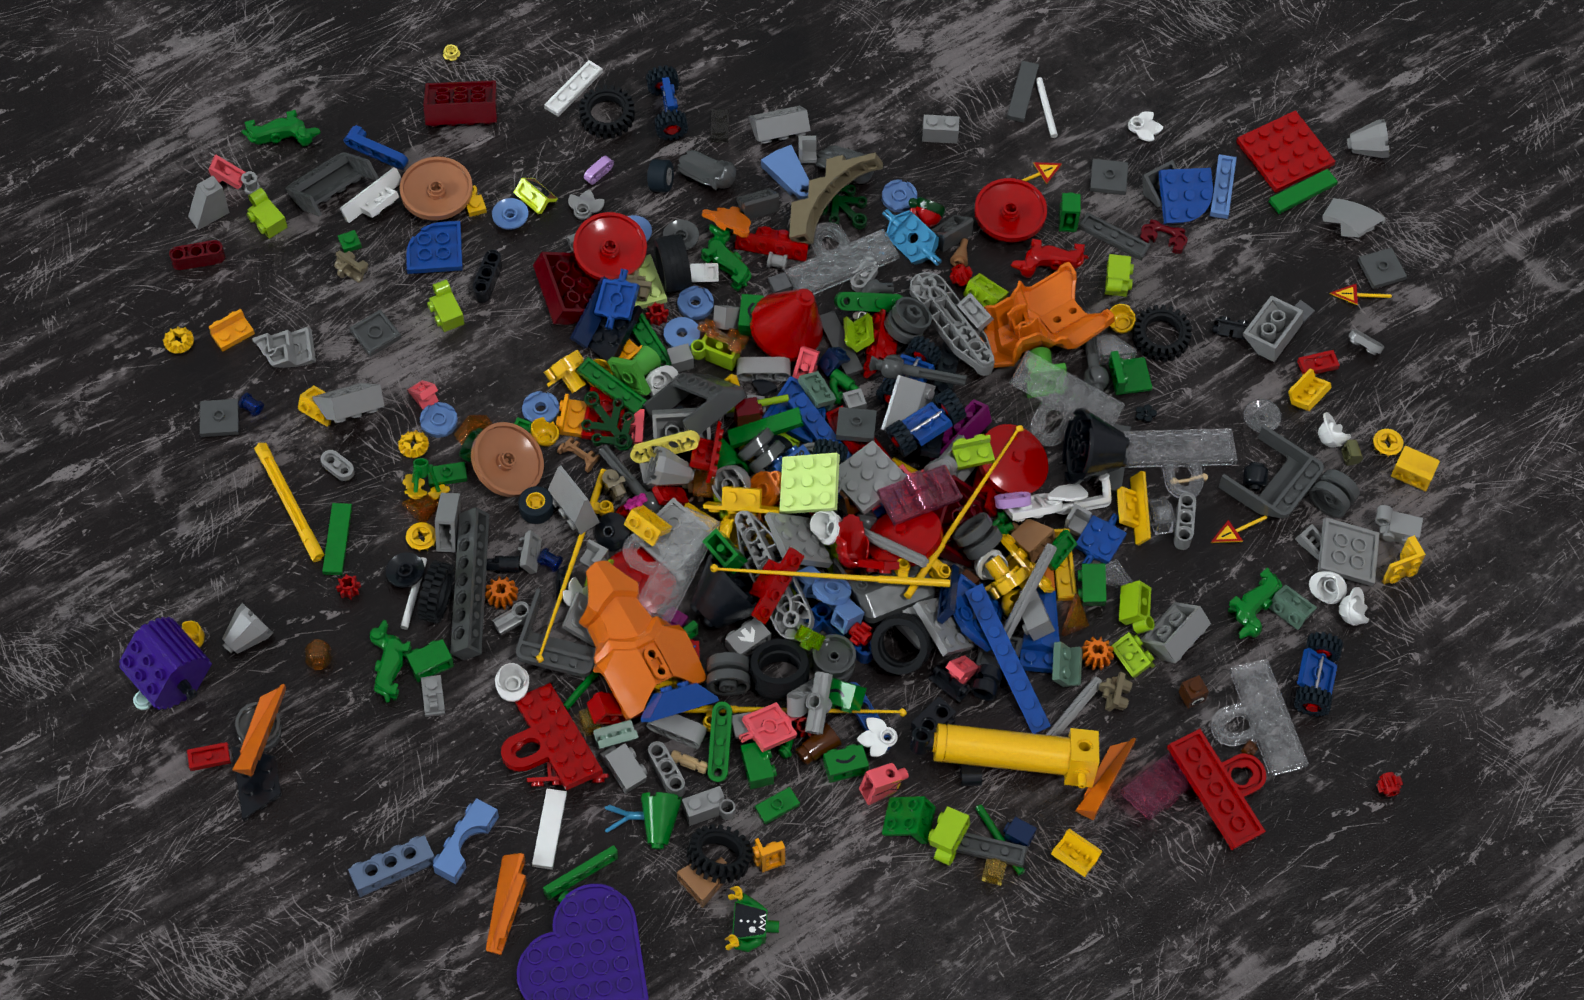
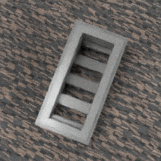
[1295,524,1321,560]

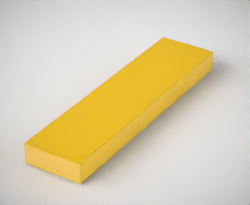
[1054,529,1078,601]

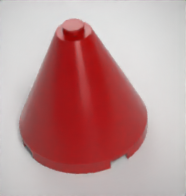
[750,289,823,362]

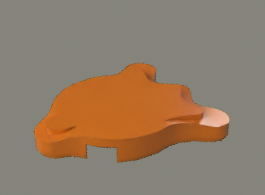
[702,206,751,237]
[751,471,782,523]

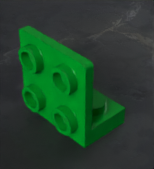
[1108,351,1152,395]
[882,796,936,844]

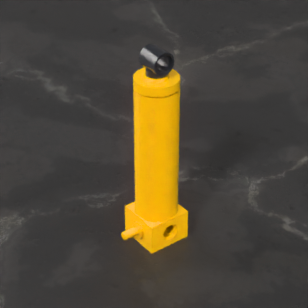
[910,723,1100,789]

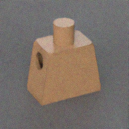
[1009,519,1056,563]
[677,857,727,908]

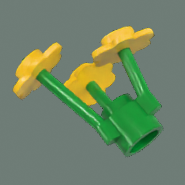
[402,458,450,500]

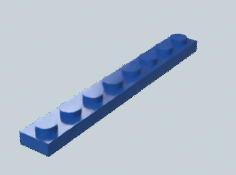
[788,391,889,519]
[965,583,1052,734]

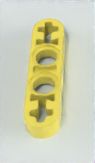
[630,430,700,463]

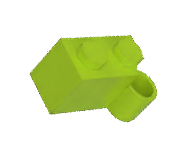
[246,187,288,239]
[1105,254,1134,297]
[427,279,465,332]
[691,331,740,371]
[1119,580,1155,634]
[928,806,970,866]

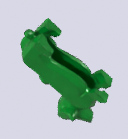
[241,110,321,146]
[701,224,752,292]
[1228,568,1282,639]
[370,620,412,703]

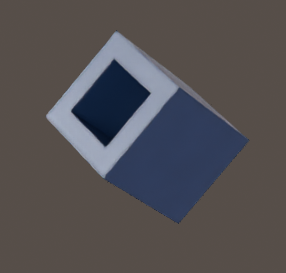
[1003,817,1037,847]

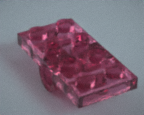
[876,465,963,525]
[1120,752,1191,821]

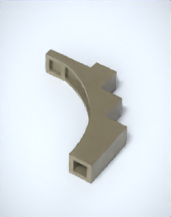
[789,152,883,245]

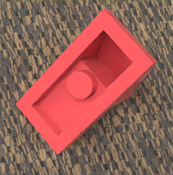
[209,155,246,189]
[792,346,820,379]
[407,380,438,410]
[621,409,645,445]
[945,655,979,685]

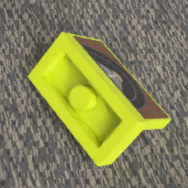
[513,178,558,214]

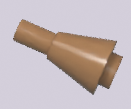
[950,238,968,267]

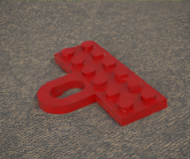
[501,683,603,791]
[1167,729,1266,850]

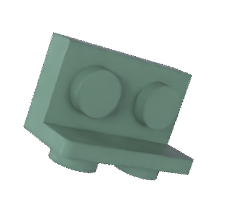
[797,371,836,411]
[1269,585,1317,630]
[1052,642,1082,687]
[593,720,638,750]

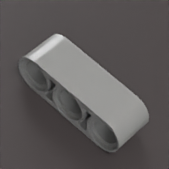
[736,357,791,382]
[1174,492,1196,550]
[787,678,814,717]
[646,714,707,749]
[648,741,685,797]

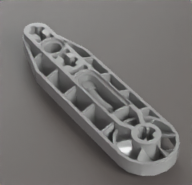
[909,272,995,376]
[735,510,815,641]

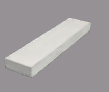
[544,60,603,117]
[532,789,567,870]

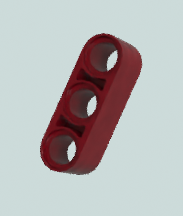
[169,240,225,270]

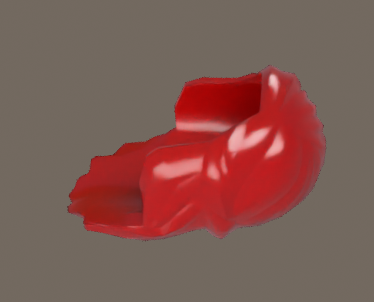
[836,514,870,569]

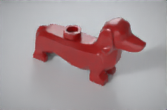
[1011,239,1089,278]

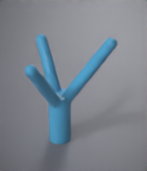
[605,805,644,833]

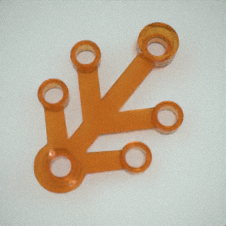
[697,319,749,354]

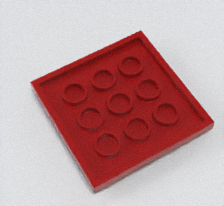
[1236,110,1336,193]

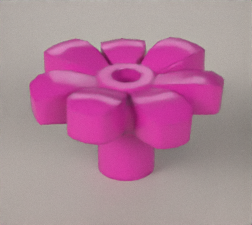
[624,493,648,511]

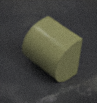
[1341,440,1363,466]

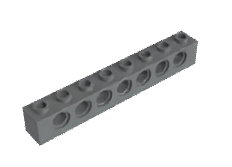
[450,507,489,660]

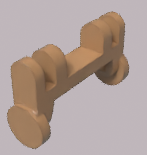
[557,437,600,473]

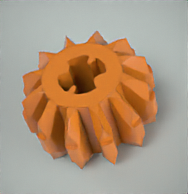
[485,576,518,610]
[1081,637,1114,670]

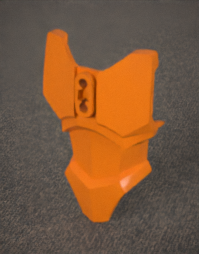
[980,262,1115,368]
[579,561,707,720]

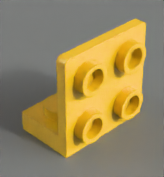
[1391,446,1440,491]
[1382,535,1426,584]

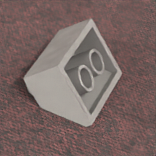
[749,105,811,144]
[1243,296,1304,362]
[881,375,936,439]
[313,383,385,423]
[652,408,711,448]
[548,466,600,535]
[1141,602,1211,663]

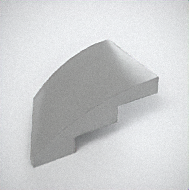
[1323,198,1386,238]
[252,327,316,368]

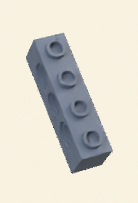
[348,835,435,897]

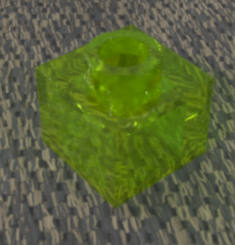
[794,625,826,651]

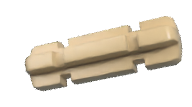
[671,750,708,774]

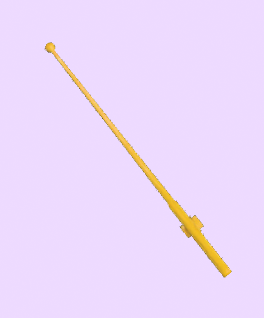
[904,425,1023,599]
[536,469,614,663]
[710,558,950,587]
[682,705,907,732]

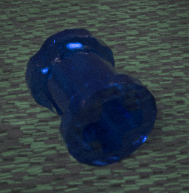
[238,393,264,417]
[537,548,563,572]

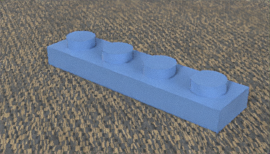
[1210,154,1237,219]

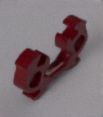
[1140,219,1188,254]

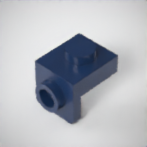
[817,347,850,377]

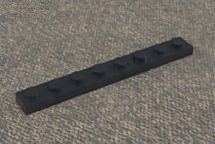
[920,342,959,459]

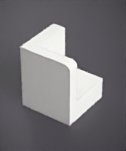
[690,263,719,282]

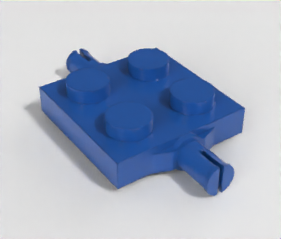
[594,269,640,330]
[1075,513,1127,565]

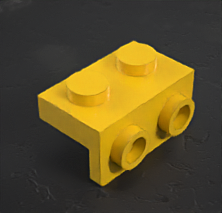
[1288,368,1332,411]
[1051,829,1102,877]

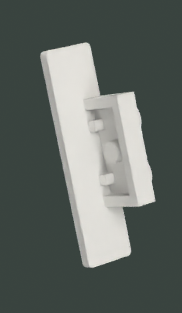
[340,167,402,223]

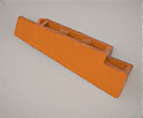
[232,684,286,776]
[1075,738,1136,821]
[486,853,527,955]

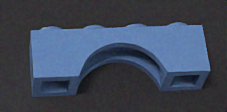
[791,566,865,635]
[432,798,499,884]

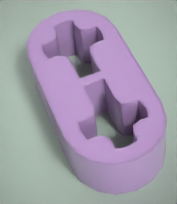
[583,156,614,185]
[994,492,1031,509]

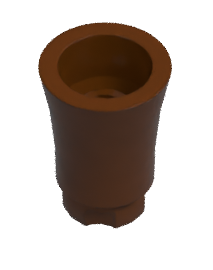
[795,723,842,765]

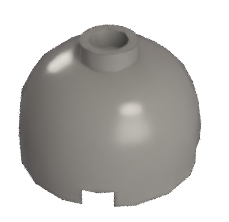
[712,465,751,502]

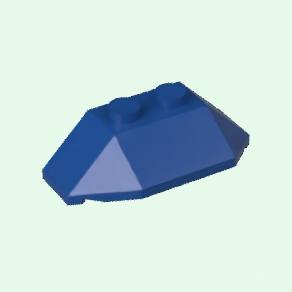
[641,680,719,722]

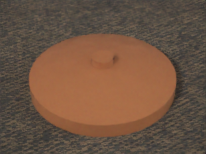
[400,157,473,220]
[471,422,544,497]

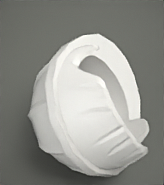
[646,365,679,397]
[1318,412,1351,447]
[810,511,842,545]
[974,549,1008,580]
[1309,571,1347,604]
[1339,587,1369,626]
[495,663,529,702]

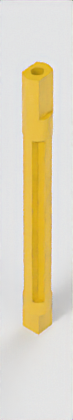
[254,443,325,562]

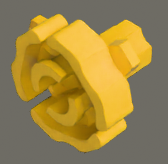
[544,350,586,394]
[984,555,1029,600]

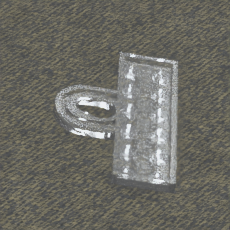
[784,222,900,295]
[1009,350,1125,446]
[1122,428,1238,498]
[623,507,721,623]
[1211,658,1309,776]

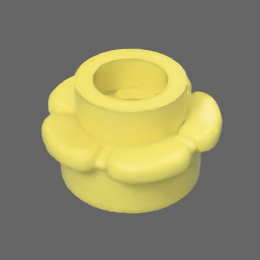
[443,44,460,61]

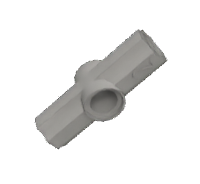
[805,672,833,735]

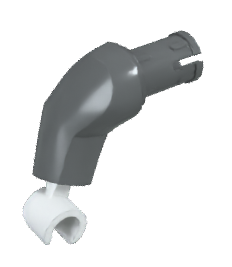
[853,279,894,319]

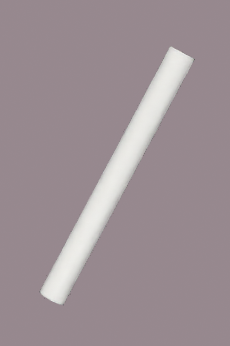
[1036,77,1058,138]
[400,557,427,630]

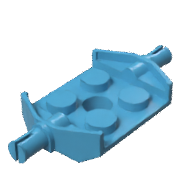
[883,209,942,266]

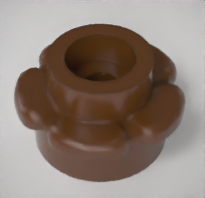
[1240,739,1258,755]

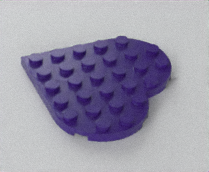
[517,884,649,1000]

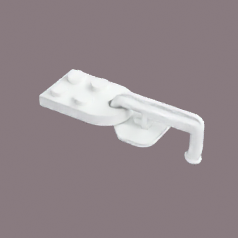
[1003,473,1112,522]

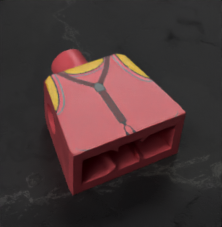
[859,763,909,805]

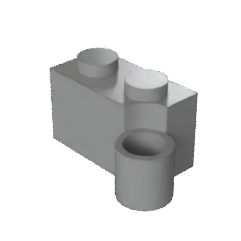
[1375,505,1423,545]
[1019,590,1055,641]
[599,743,648,794]
[682,786,735,826]

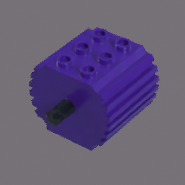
[119,617,212,710]

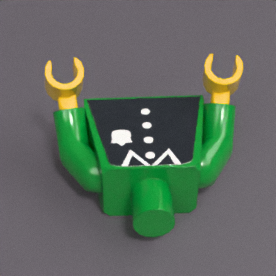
[725,886,779,952]

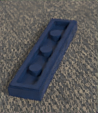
[570,276,608,348]
[937,564,959,624]

